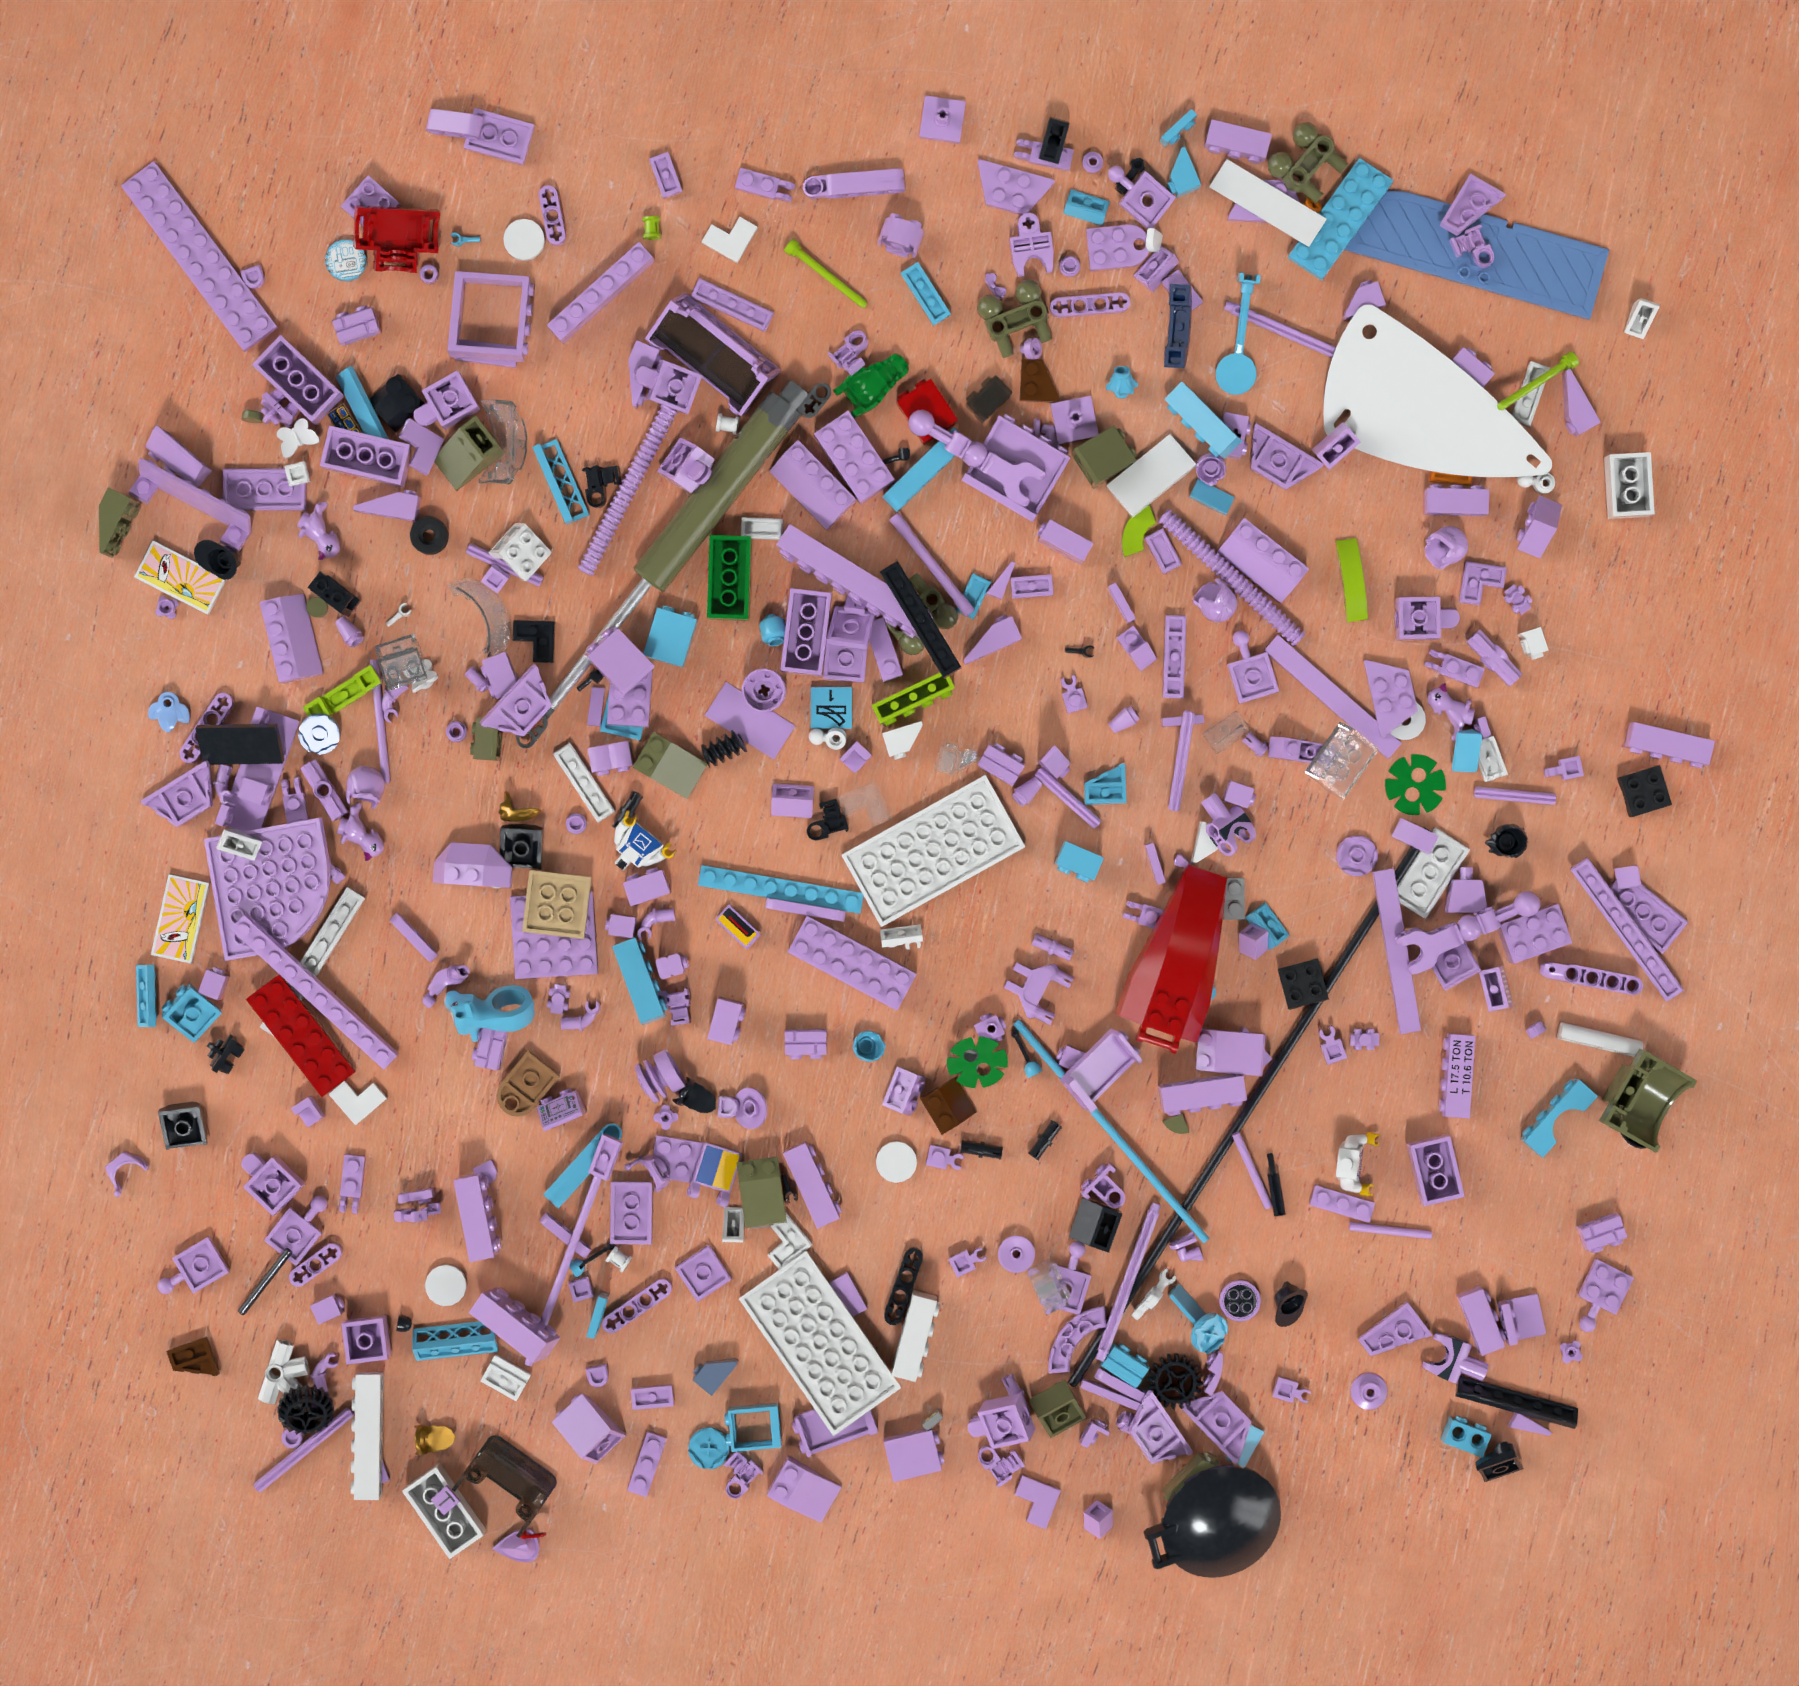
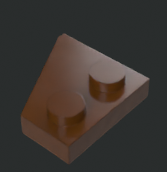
[1020,359,1060,403]
[166,1337,220,1376]

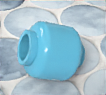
[759,614,786,646]

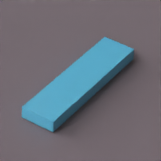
[335,366,388,439]

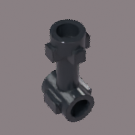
[1115,158,1145,195]

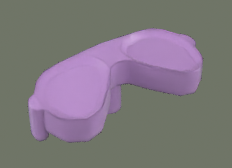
[985,273,1006,299]
[1174,853,1192,868]

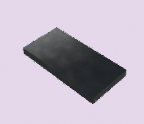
[195,724,284,765]

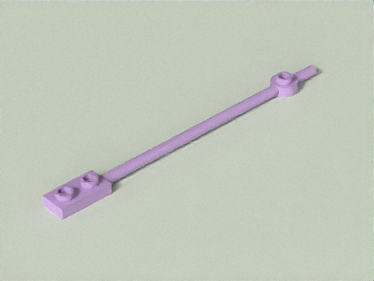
[524,1134,623,1366]

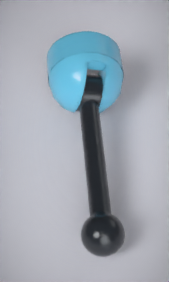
[1011,1030,1042,1078]
[569,1242,615,1277]

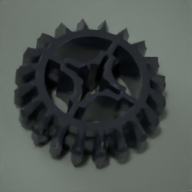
[1147,1353,1203,1410]
[277,1383,334,1436]

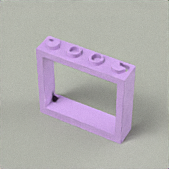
[447,271,534,362]

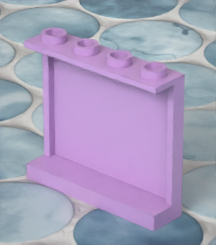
[962,414,1071,522]

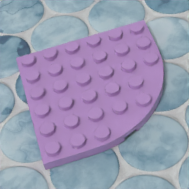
[204,818,330,961]

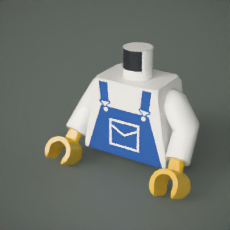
[614,811,677,871]
[1336,1132,1380,1196]

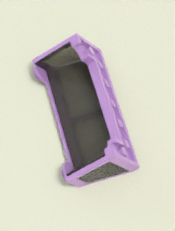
[645,293,781,416]

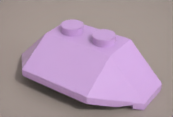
[433,843,512,888]

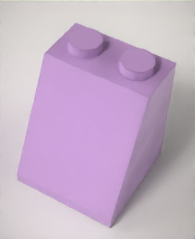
[584,626,655,695]
[552,1394,626,1464]

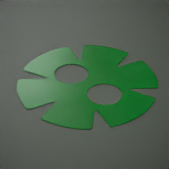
[1385,754,1446,815]
[947,1036,1008,1088]

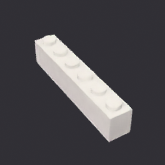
[351,1372,384,1500]

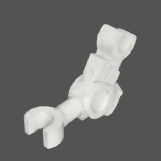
[1131,1268,1176,1320]

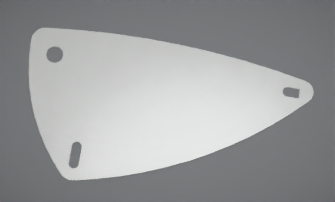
[1323,305,1552,477]

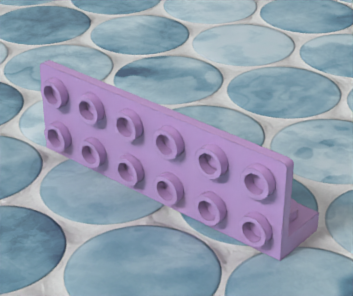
[129,458,251,553]
[215,706,300,832]

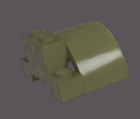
[1599,1049,1697,1153]

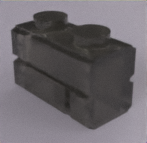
[966,375,1013,423]

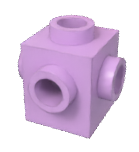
[973,1012,1007,1042]

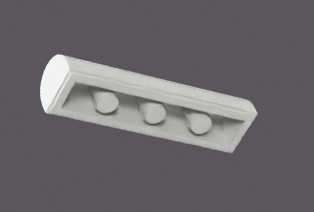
[1556,1022,1643,1057]

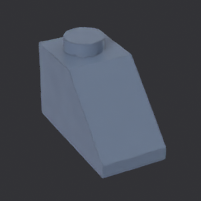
[693,1358,739,1396]

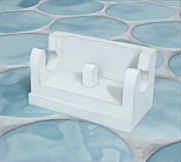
[1478,736,1508,782]

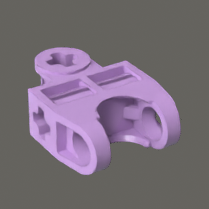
[1009,213,1054,277]

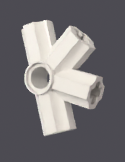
[258,1339,309,1404]

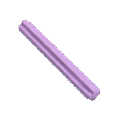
[1168,710,1195,811]

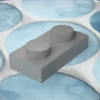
[1223,878,1245,920]

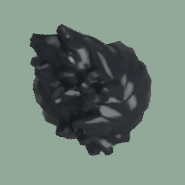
[1485,824,1528,858]

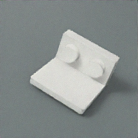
[488,523,551,581]

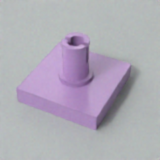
[919,96,966,144]
[1050,396,1098,445]

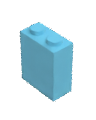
[643,605,698,668]

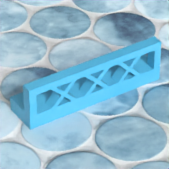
[532,439,589,525]
[412,1321,498,1361]

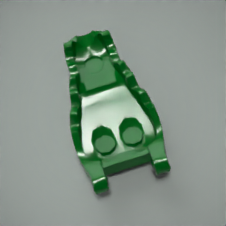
[833,353,909,418]

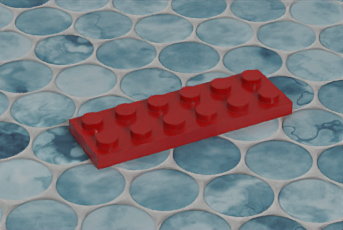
[246,974,355,1097]

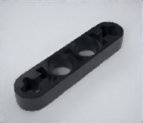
[884,1247,923,1325]

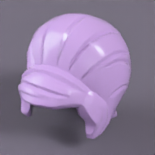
[1425,526,1468,569]
[1193,578,1237,622]
[346,766,385,809]

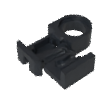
[582,465,622,508]
[807,798,849,841]

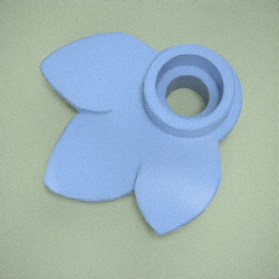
[148,691,190,733]

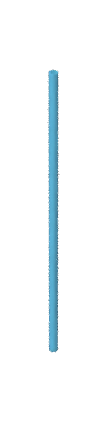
[1013,1019,1209,1243]

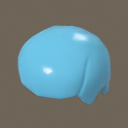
[853,1031,886,1062]

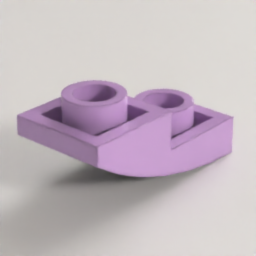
[1391,818,1439,855]
[1203,1349,1223,1396]

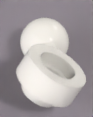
[1517,473,1555,494]
[809,727,847,750]

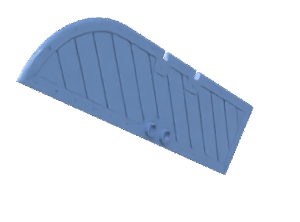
[1345,191,1609,320]

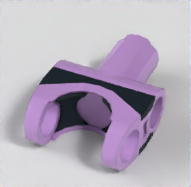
[1201,792,1256,856]
[1422,1333,1488,1384]

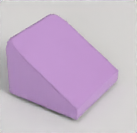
[1614,865,1641,889]

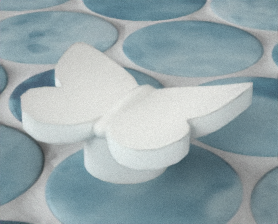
[276,418,320,458]
[402,659,438,693]

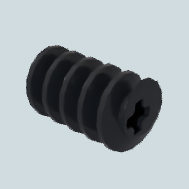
[701,730,748,768]

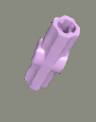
[1466,629,1522,687]
[300,759,348,821]

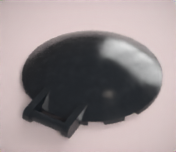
[1143,1465,1281,1578]

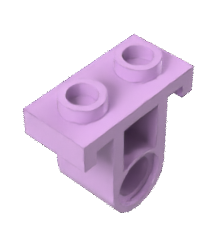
[1080,1163,1125,1208]

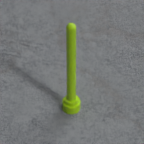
[784,238,867,308]
[1497,351,1579,410]

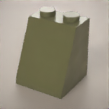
[1071,426,1137,489]
[1162,1452,1221,1501]

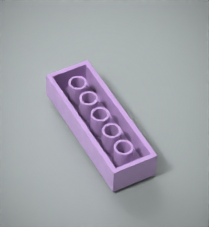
[788,915,917,1010]

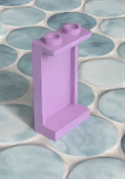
[1059,1028,1143,1113]
[792,1409,878,1458]

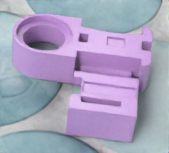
[1449,225,1494,268]
[828,330,868,376]
[657,988,691,1026]
[394,1203,441,1223]
[978,1445,1025,1487]
[723,1451,763,1499]

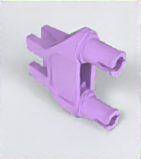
[1004,962,1074,1026]

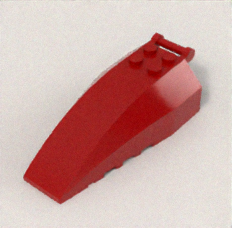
[1115,864,1227,1054]

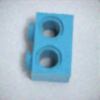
[1441,1415,1492,1457]

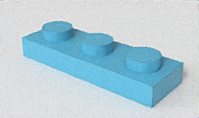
[900,262,951,326]
[136,965,157,1027]

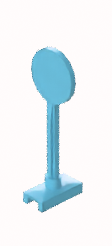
[1215,273,1261,395]

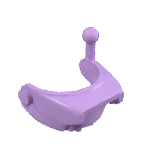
[105,1151,149,1197]
[625,1155,670,1192]

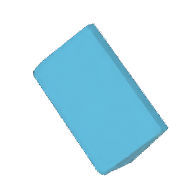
[1064,189,1110,225]
[1189,479,1235,516]
[1451,729,1482,772]
[1245,902,1290,950]
[1168,1284,1206,1325]
[1226,1424,1264,1467]

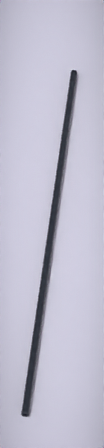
[1067,827,1431,1388]

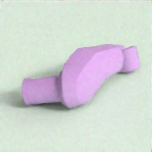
[423,965,470,1008]

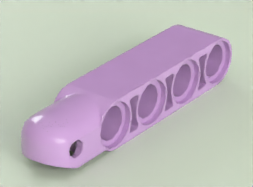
[803,169,905,199]
[1539,962,1643,995]

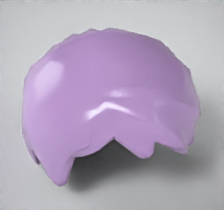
[1196,452,1226,487]

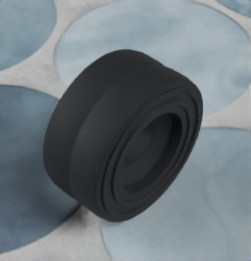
[410,517,449,555]

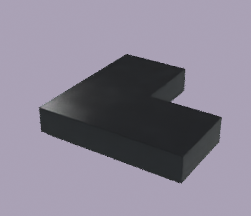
[513,620,555,663]

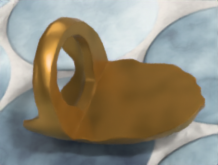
[498,791,541,821]
[414,1425,456,1455]

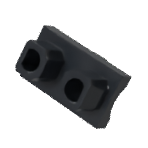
[207,1034,245,1074]

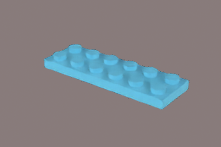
[1288,158,1394,281]

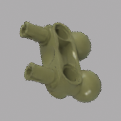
[1268,122,1349,204]
[977,279,1053,359]
[885,573,958,655]

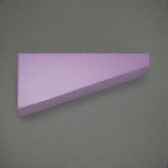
[986,562,1015,600]
[587,687,605,727]
[1508,1413,1552,1436]

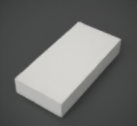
[741,517,783,540]

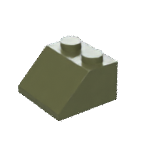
[470,718,503,761]
[1029,1380,1087,1438]

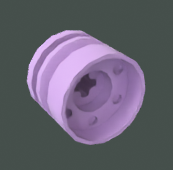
[742,669,787,712]
[634,1049,686,1103]

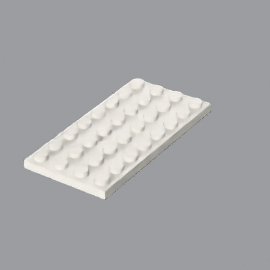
[841,775,1025,927]
[739,1251,902,1436]

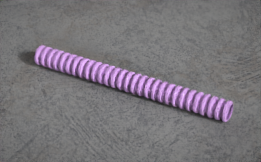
[578,405,678,576]
[1158,509,1305,646]

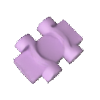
[1504,585,1533,615]
[547,984,571,1014]
[1350,1029,1379,1050]

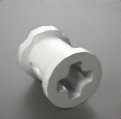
[716,413,740,435]
[605,1246,633,1273]

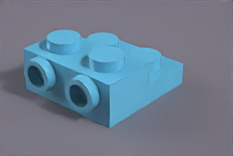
[161,983,222,1043]

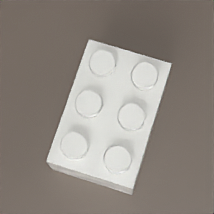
[1604,452,1655,519]

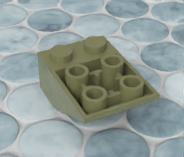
[434,415,505,491]
[99,487,140,558]

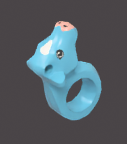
[444,985,535,1042]

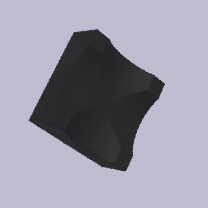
[1617,765,1672,817]
[1278,958,1329,1010]

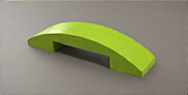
[1335,538,1368,623]
[303,665,382,716]

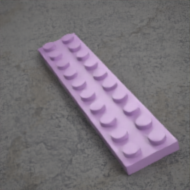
[121,161,278,352]

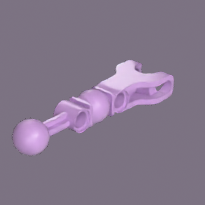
[908,410,1046,507]
[1395,891,1540,974]

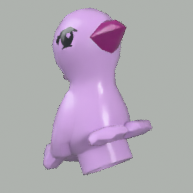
[297,501,340,560]
[1428,683,1475,741]
[337,803,384,861]

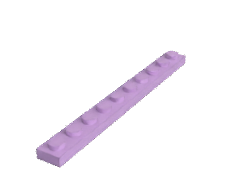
[231,913,399,1070]

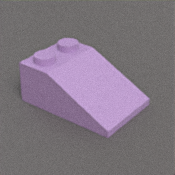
[1196,1029,1265,1076]
[767,1455,842,1523]

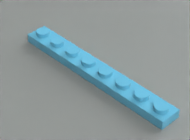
[698,865,864,914]

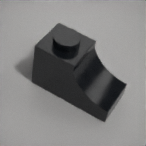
[1039,117,1070,164]

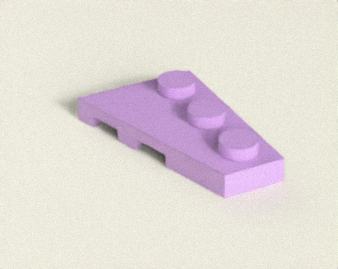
[1439,174,1506,236]
[1357,1301,1433,1356]

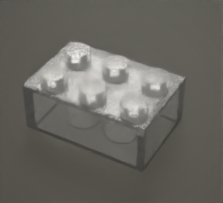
[1305,722,1379,800]
[1028,1259,1071,1315]

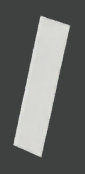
[1209,159,1327,247]

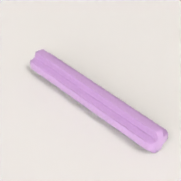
[466,544,543,586]
[1035,768,1101,828]
[1474,787,1556,805]

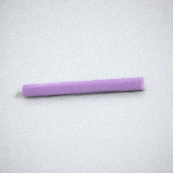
[1232,1132,1273,1209]
[1349,1222,1432,1239]

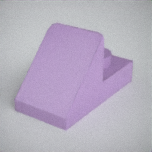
[1116,626,1157,671]

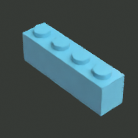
[1164,381,1242,459]
[612,938,668,1025]

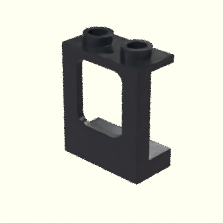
[307,571,361,617]

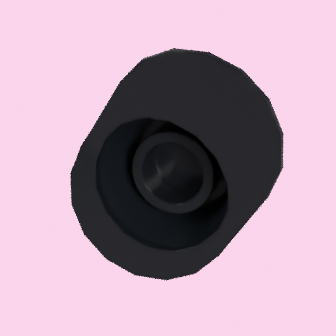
[194,540,241,580]
[1274,1281,1308,1327]

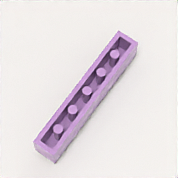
[547,242,655,344]

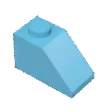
[1167,147,1201,198]

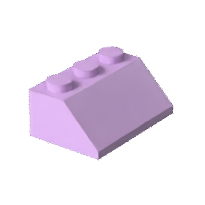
[145,425,212,488]

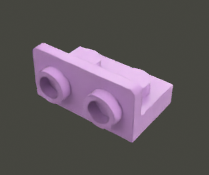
[882,1067,926,1116]

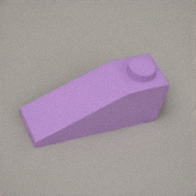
[1562,369,1601,437]
[353,490,421,522]
[963,615,1022,665]
[870,618,903,683]
[1038,745,1071,779]

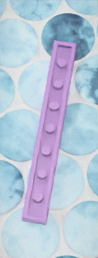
[1264,635,1402,759]
[1570,857,1684,1002]
[1372,868,1421,1034]

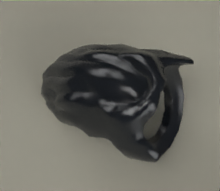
[672,1077,716,1113]

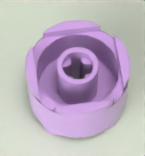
[877,213,924,258]

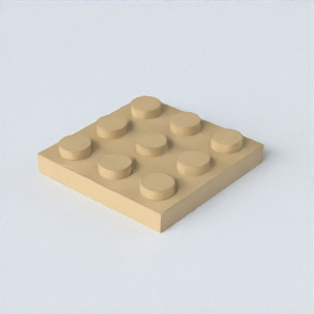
[522,870,592,939]

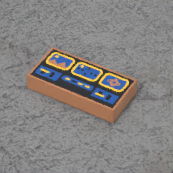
[326,403,363,433]

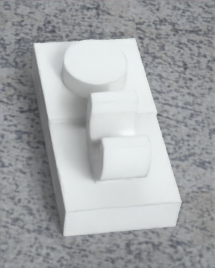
[880,924,923,950]

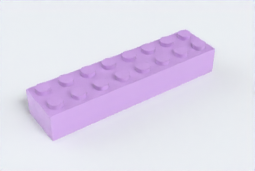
[776,524,933,639]

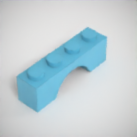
[1520,1078,1598,1158]

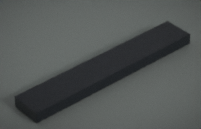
[880,561,962,679]
[1455,1376,1578,1429]

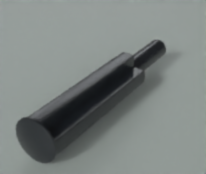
[1267,1153,1286,1216]

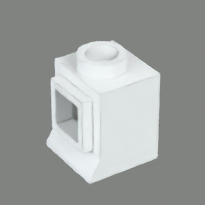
[1517,627,1548,660]

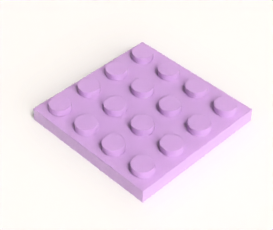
[510,891,598,979]

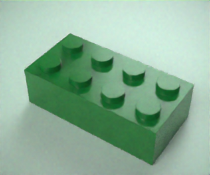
[707,535,752,621]

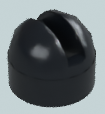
[396,1315,412,1332]

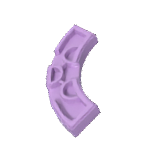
[1048,1306,1107,1373]

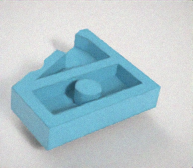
[1084,763,1127,805]

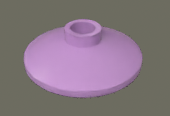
[735,1088,767,1129]

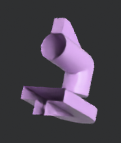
[1032,418,1058,448]
[1169,1231,1204,1262]

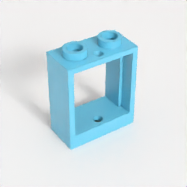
[725,1403,782,1452]

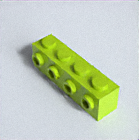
[871,673,955,726]

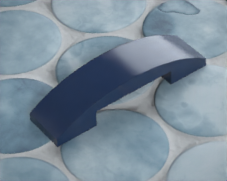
[1164,284,1192,369]

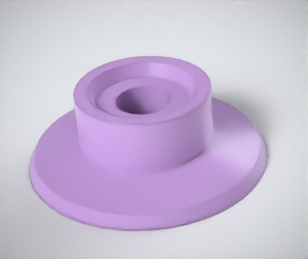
[998,1236,1035,1273]
[1350,1373,1388,1410]

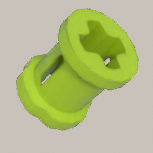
[642,216,661,240]

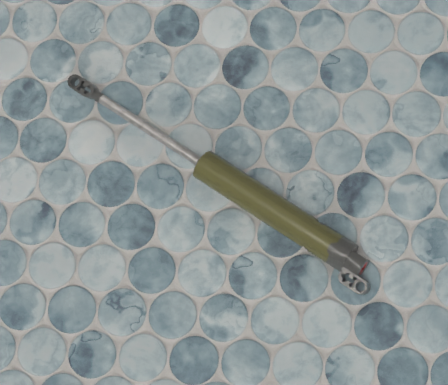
[516,380,831,748]

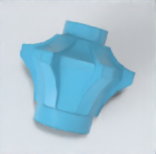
[1106,366,1138,398]

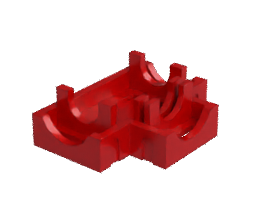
[353,205,440,273]

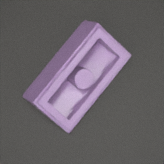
[1134,246,1179,292]

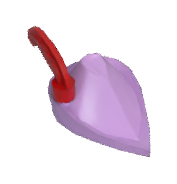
[492,1528,546,1562]

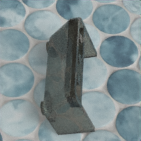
[452,1435,557,1538]

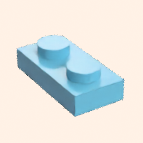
[1160,109,1197,147]

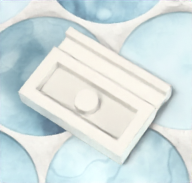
[481,1354,532,1401]

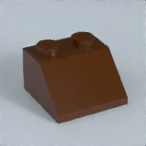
[920,1077,977,1135]

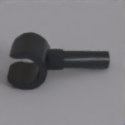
[882,448,910,464]
[1065,645,1094,658]
[577,670,604,691]
[781,1174,798,1203]

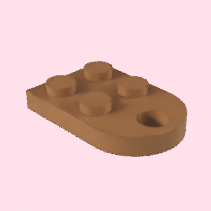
[497,1050,560,1117]

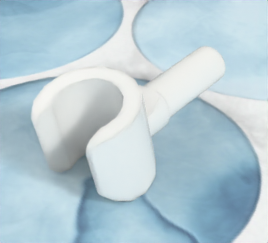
[386,603,412,627]

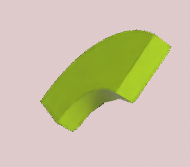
[1122,505,1156,557]

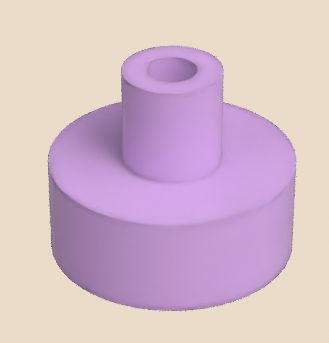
[1020,338,1042,359]

